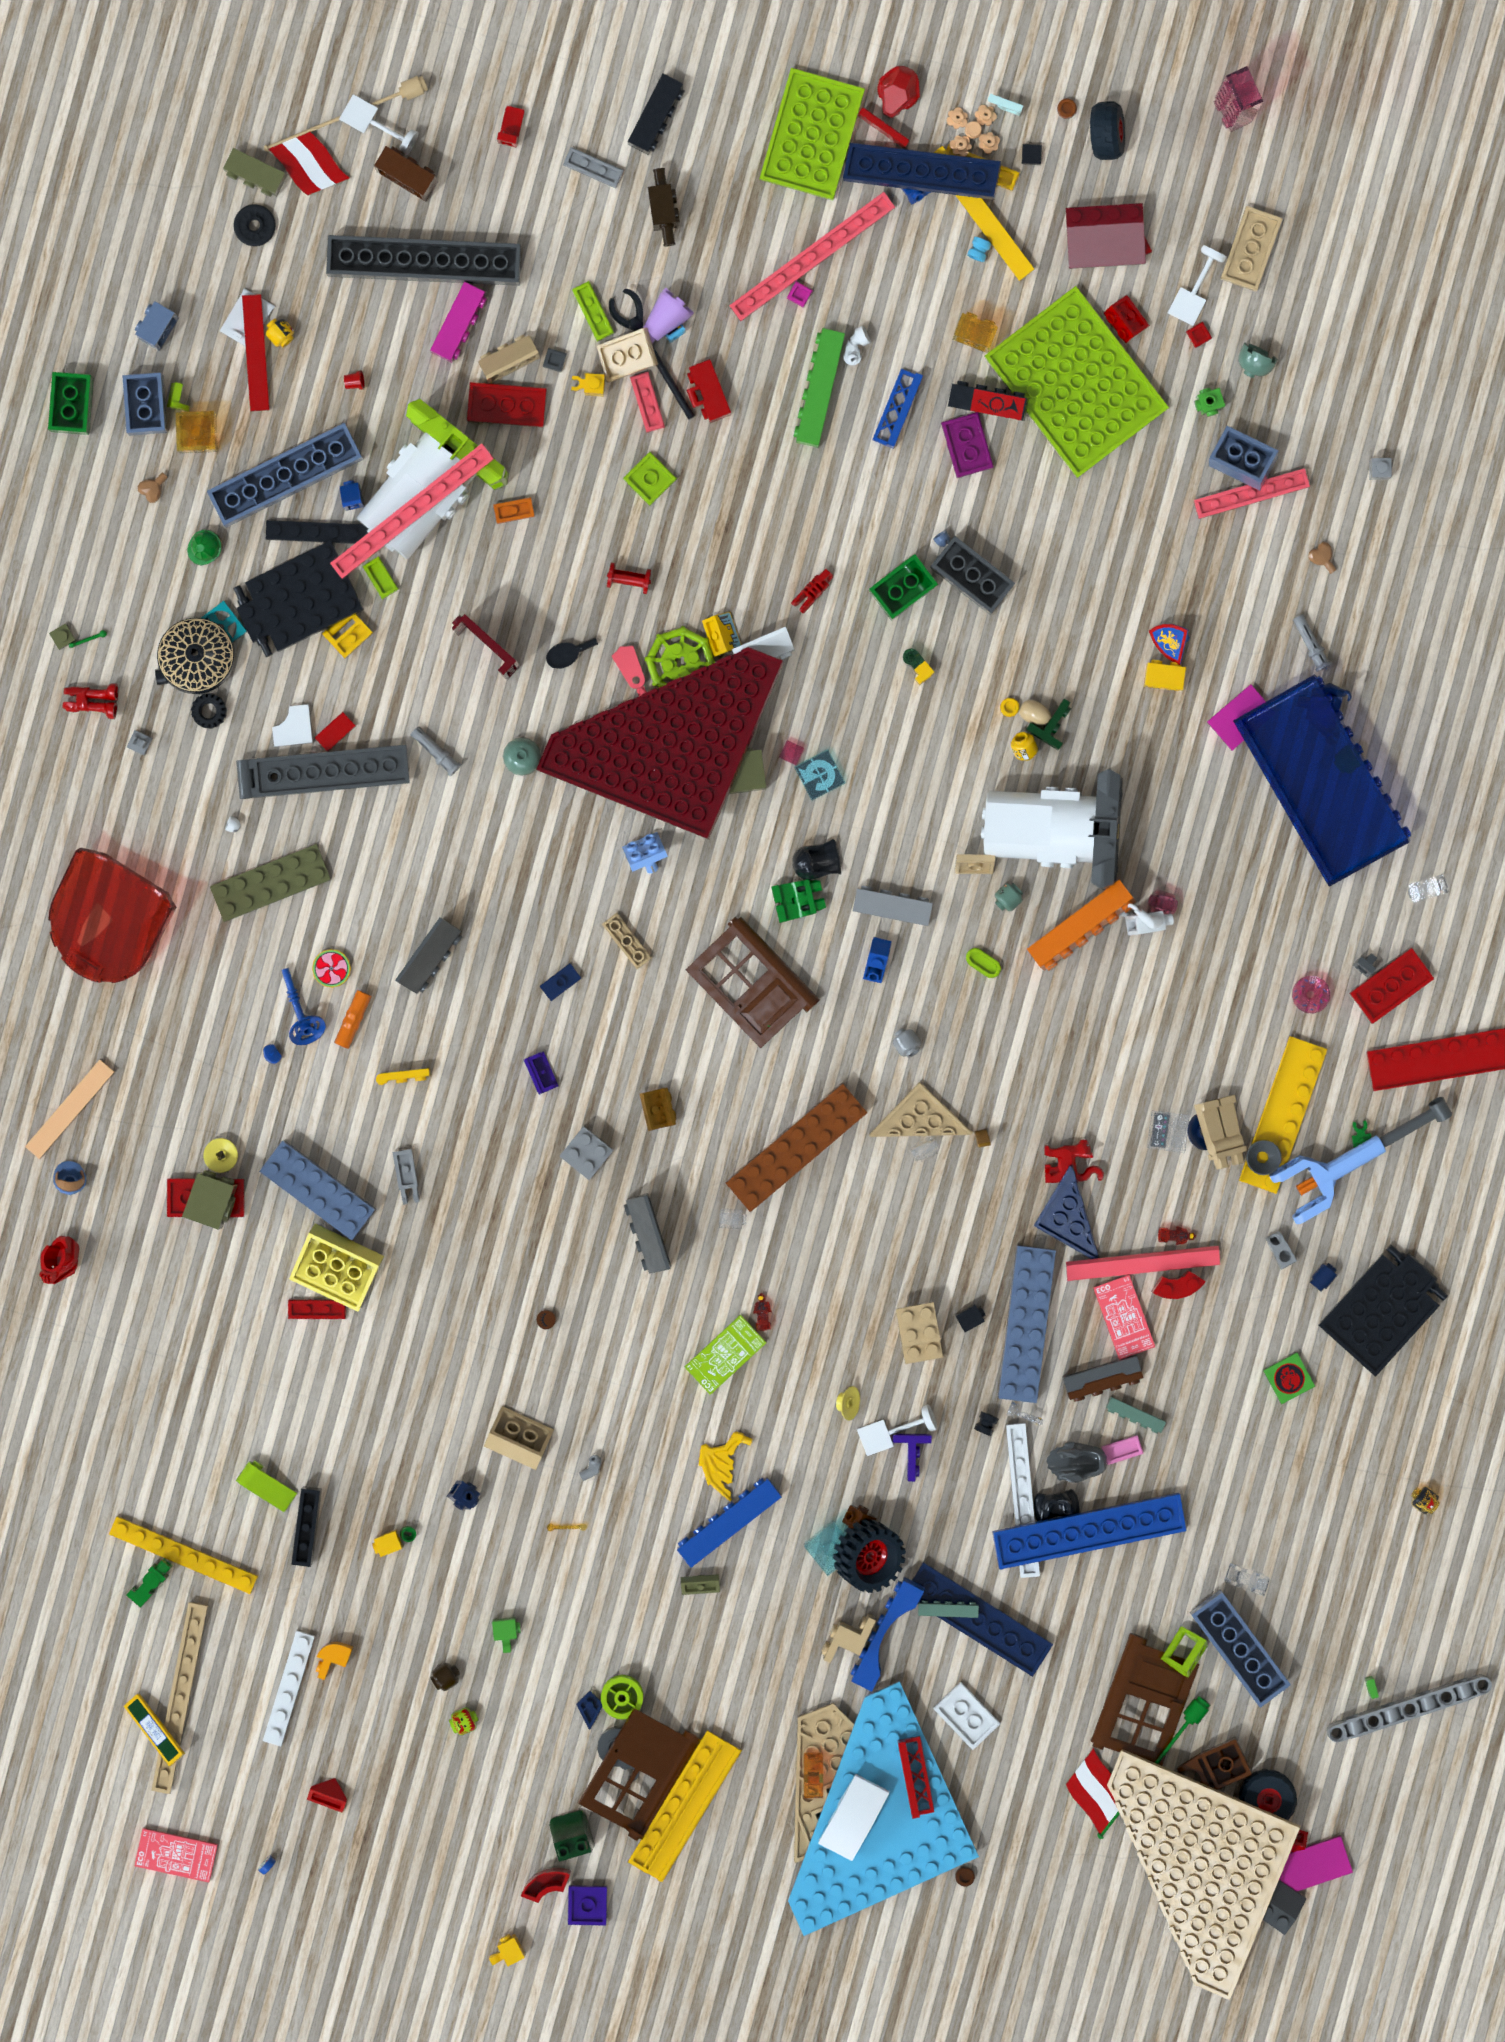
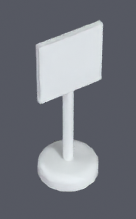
[339,94,419,156]
[1168,245,1227,326]
[857,1405,937,1456]

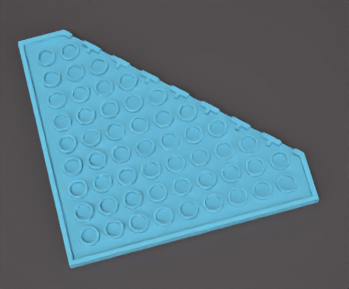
[788,1681,979,1936]

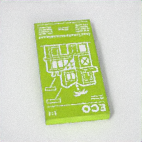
[684,1314,766,1395]

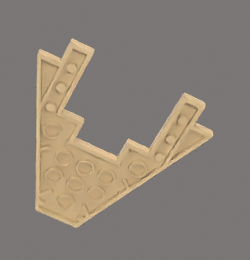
[794,1703,854,1863]

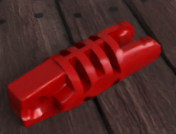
[791,569,833,614]

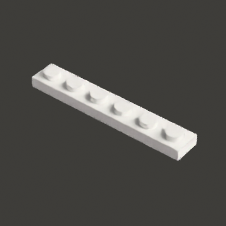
[263,1630,315,1747]

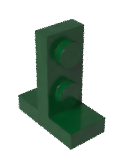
[1026,698,1071,751]

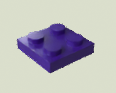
[568,1885,607,1926]

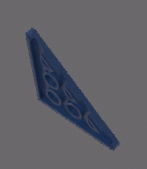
[1034,1164,1099,1259]

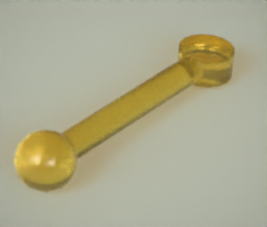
[547,1523,587,1531]

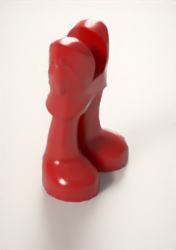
[62,683,118,720]

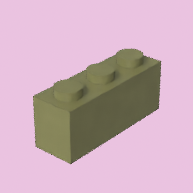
[223,148,287,197]

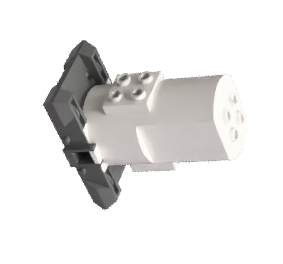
[981,769,1123,890]

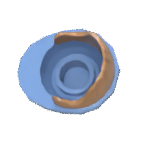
[53,1161,87,1196]

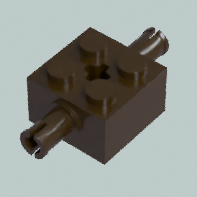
[648,168,680,247]

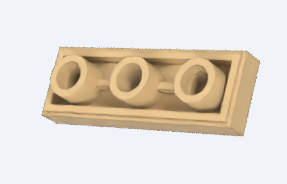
[602,913,652,969]

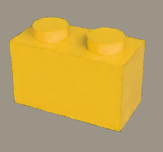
[1143,660,1186,691]

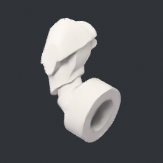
[843,325,871,365]

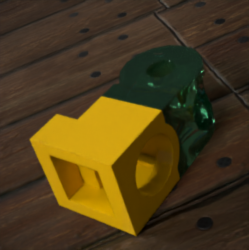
[903,648,935,686]

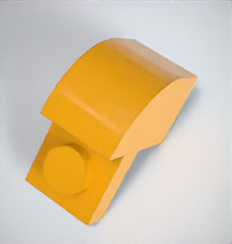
[316,1642,353,1680]

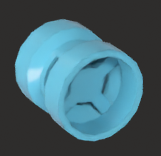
[967,237,992,262]

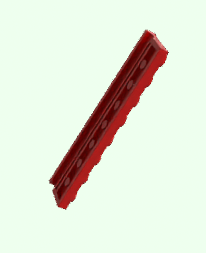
[1366,1028,1505,1091]

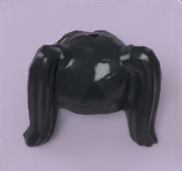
[1034,1489,1080,1522]

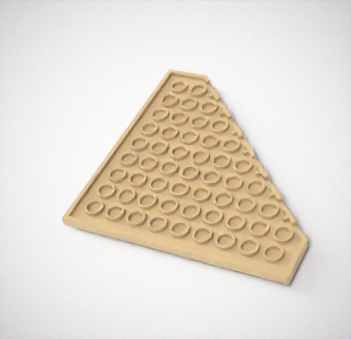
[1107,1749,1301,2000]

